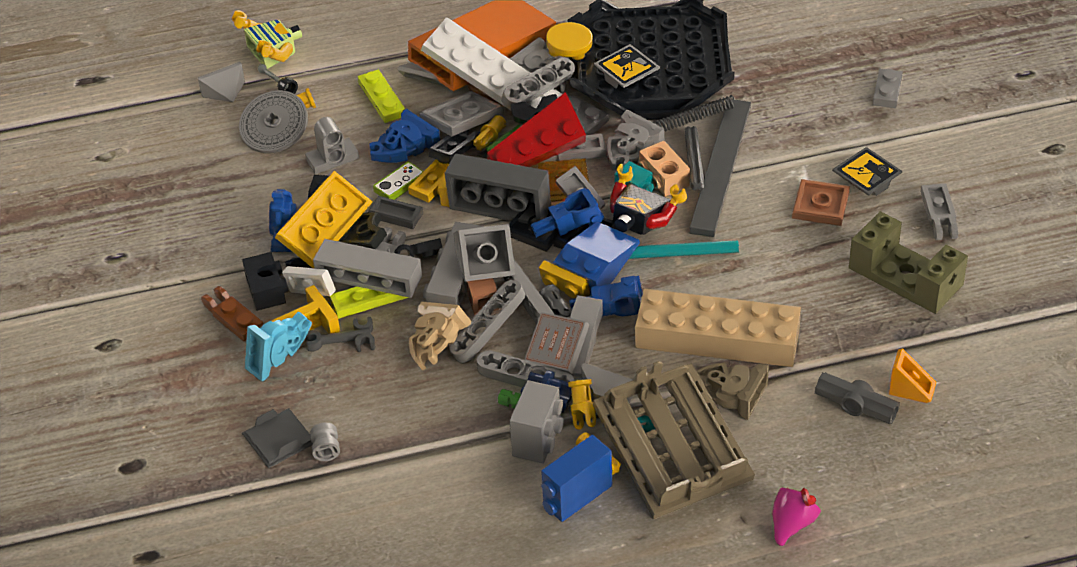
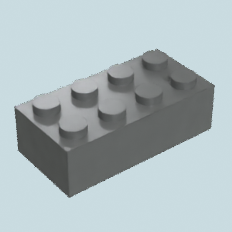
[445,154,552,224]

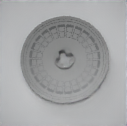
[239,90,308,153]

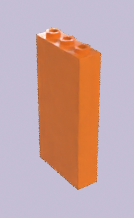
[408,0,556,91]

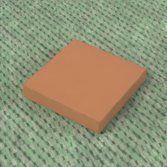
[792,179,850,226]

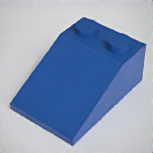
[553,222,640,295]

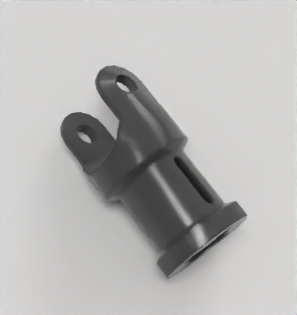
[539,284,572,317]

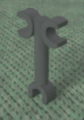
[307,317,376,352]

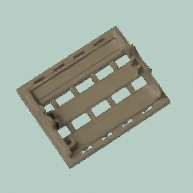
[593,361,755,519]

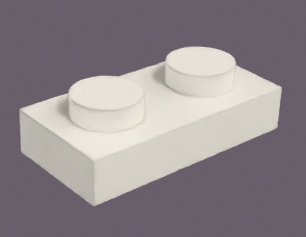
[282,266,336,296]

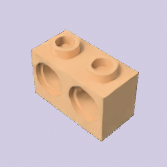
[637,141,690,197]

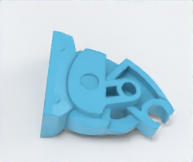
[245,312,312,381]

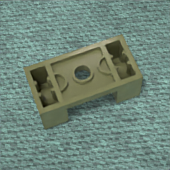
[849,211,968,314]

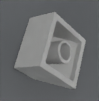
[453,224,516,282]

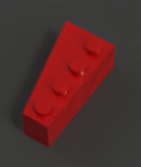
[487,92,586,167]

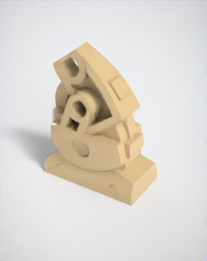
[409,302,472,370]

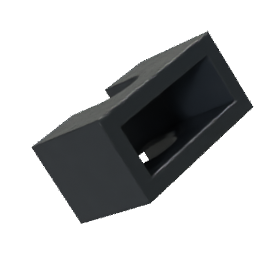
[242,252,289,311]

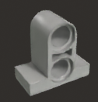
[305,117,359,174]

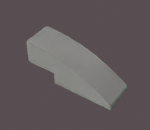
[569,295,603,378]

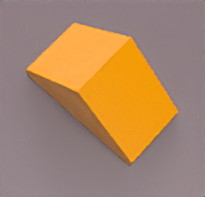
[889,348,936,403]

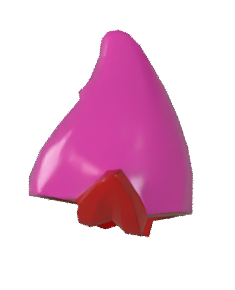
[772,487,821,546]

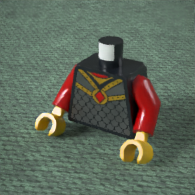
[610,164,687,235]

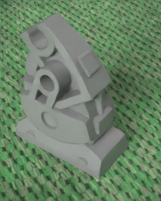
[510,37,566,92]
[606,110,665,171]

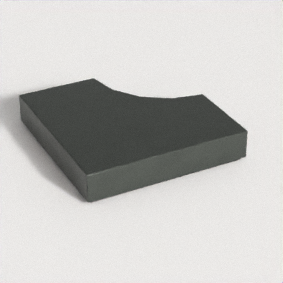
[339,213,387,249]

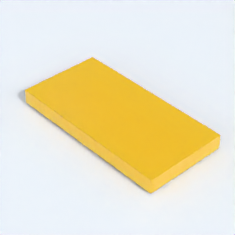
[275,171,373,268]

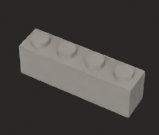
[423,222,484,306]
[313,239,422,298]

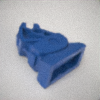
[369,109,440,163]
[269,189,297,252]

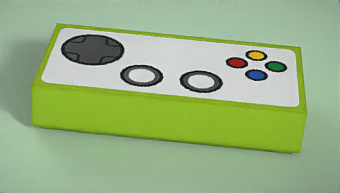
[373,161,424,200]

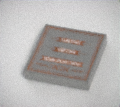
[524,312,590,374]

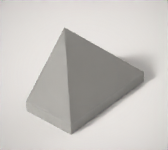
[198,62,245,102]
[398,62,445,86]

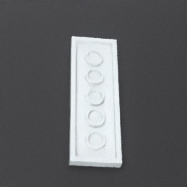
[421,17,562,110]

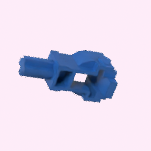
[531,188,604,237]
[569,275,643,317]

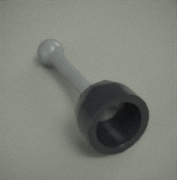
[258,64,298,94]

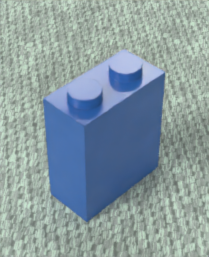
[541,434,612,522]

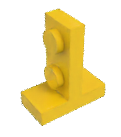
[271,285,340,334]

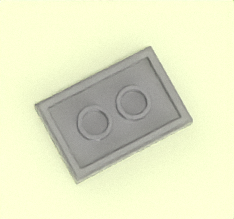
[420,91,504,136]

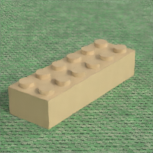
[635,289,801,367]

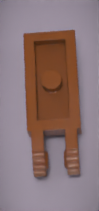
[201,286,264,342]

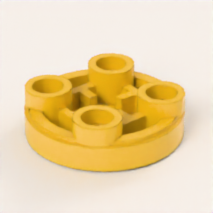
[546,22,592,60]

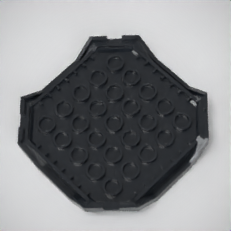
[568,0,735,120]

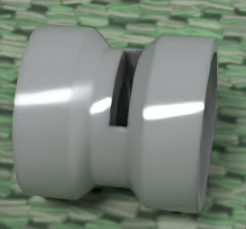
[310,423,340,461]

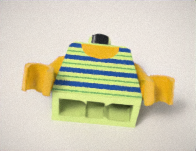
[232,11,302,69]

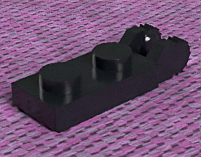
[429,129,481,164]

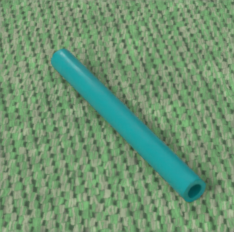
[629,240,739,259]

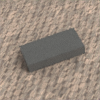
[368,196,423,229]

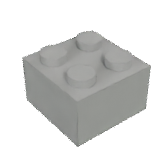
[510,380,564,464]

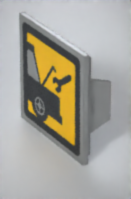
[594,44,660,88]

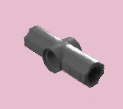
[815,372,900,424]

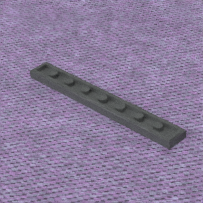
[690,99,751,237]

